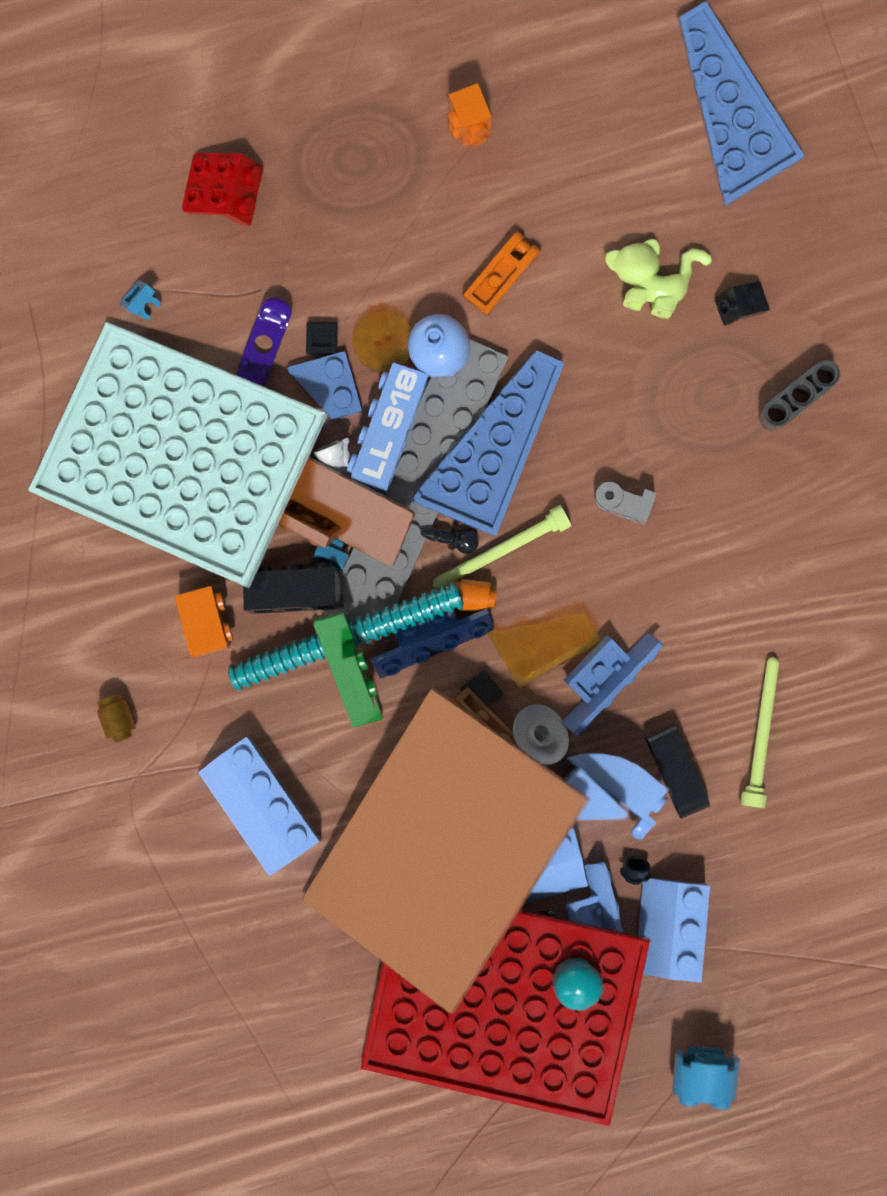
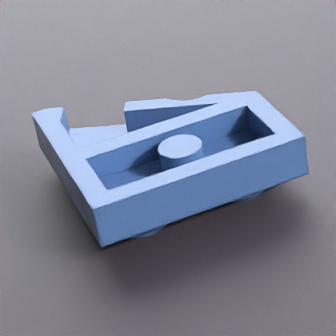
[287,351,362,420]

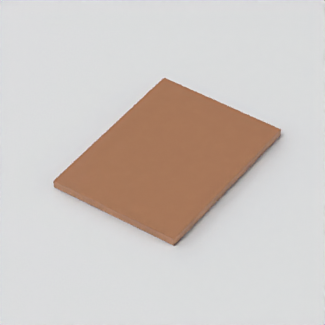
[302,688,590,1014]

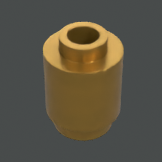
[96,694,136,743]

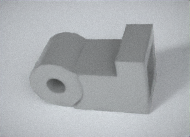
[595,482,657,526]

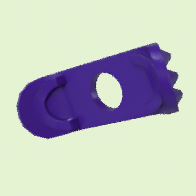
[236,297,292,387]

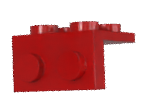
[182,153,264,226]

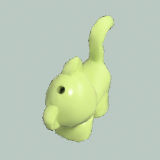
[605,239,712,319]

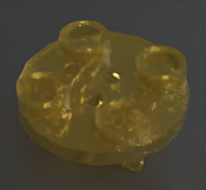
[352,310,411,372]

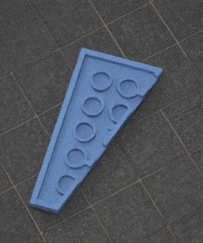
[678,1,805,207]
[408,351,564,536]

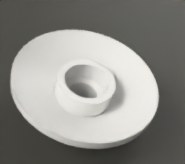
[513,704,569,765]

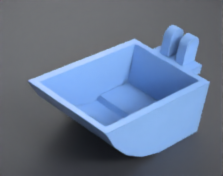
[565,753,668,840]

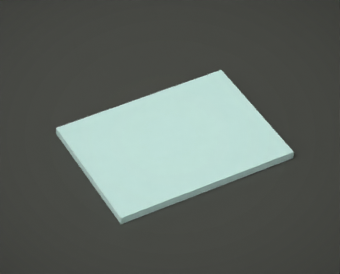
[28,322,328,588]

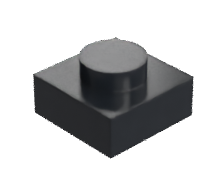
[460,669,504,707]

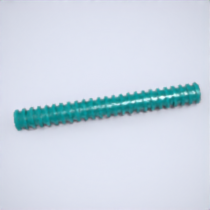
[228,582,464,691]

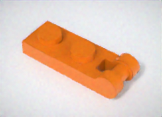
[463,231,542,317]

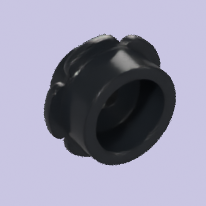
[620,856,651,885]

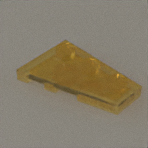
[488,613,601,689]

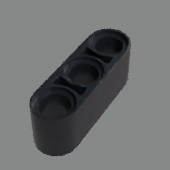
[644,723,710,819]

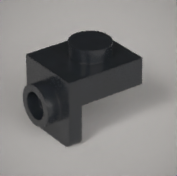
[715,281,770,326]

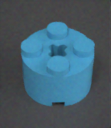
[672,1046,740,1110]

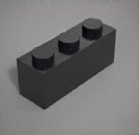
[243,562,344,614]

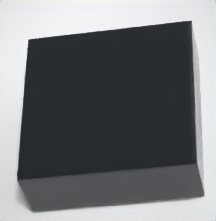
[306,322,338,355]

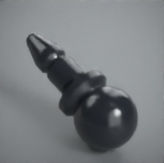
[420,528,479,554]

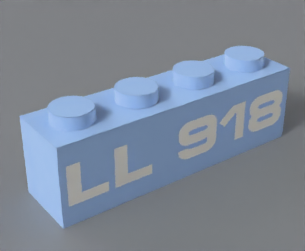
[347,363,429,496]

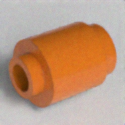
[454,579,497,612]

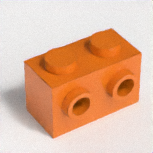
[447,83,492,147]
[174,586,234,658]

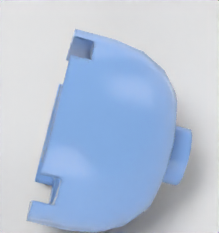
[408,314,470,378]

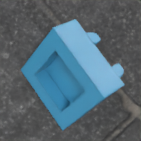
[119,280,161,320]
[312,539,349,571]

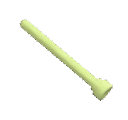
[433,505,572,589]
[740,657,779,808]

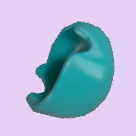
[552,958,604,1010]

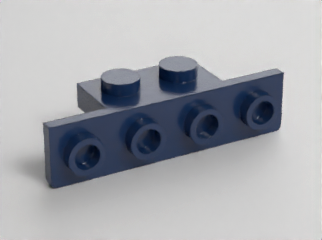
[371,609,494,678]

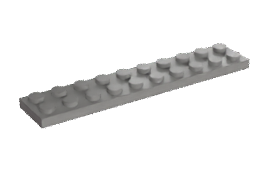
[323,339,509,640]

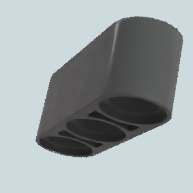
[759,360,841,431]

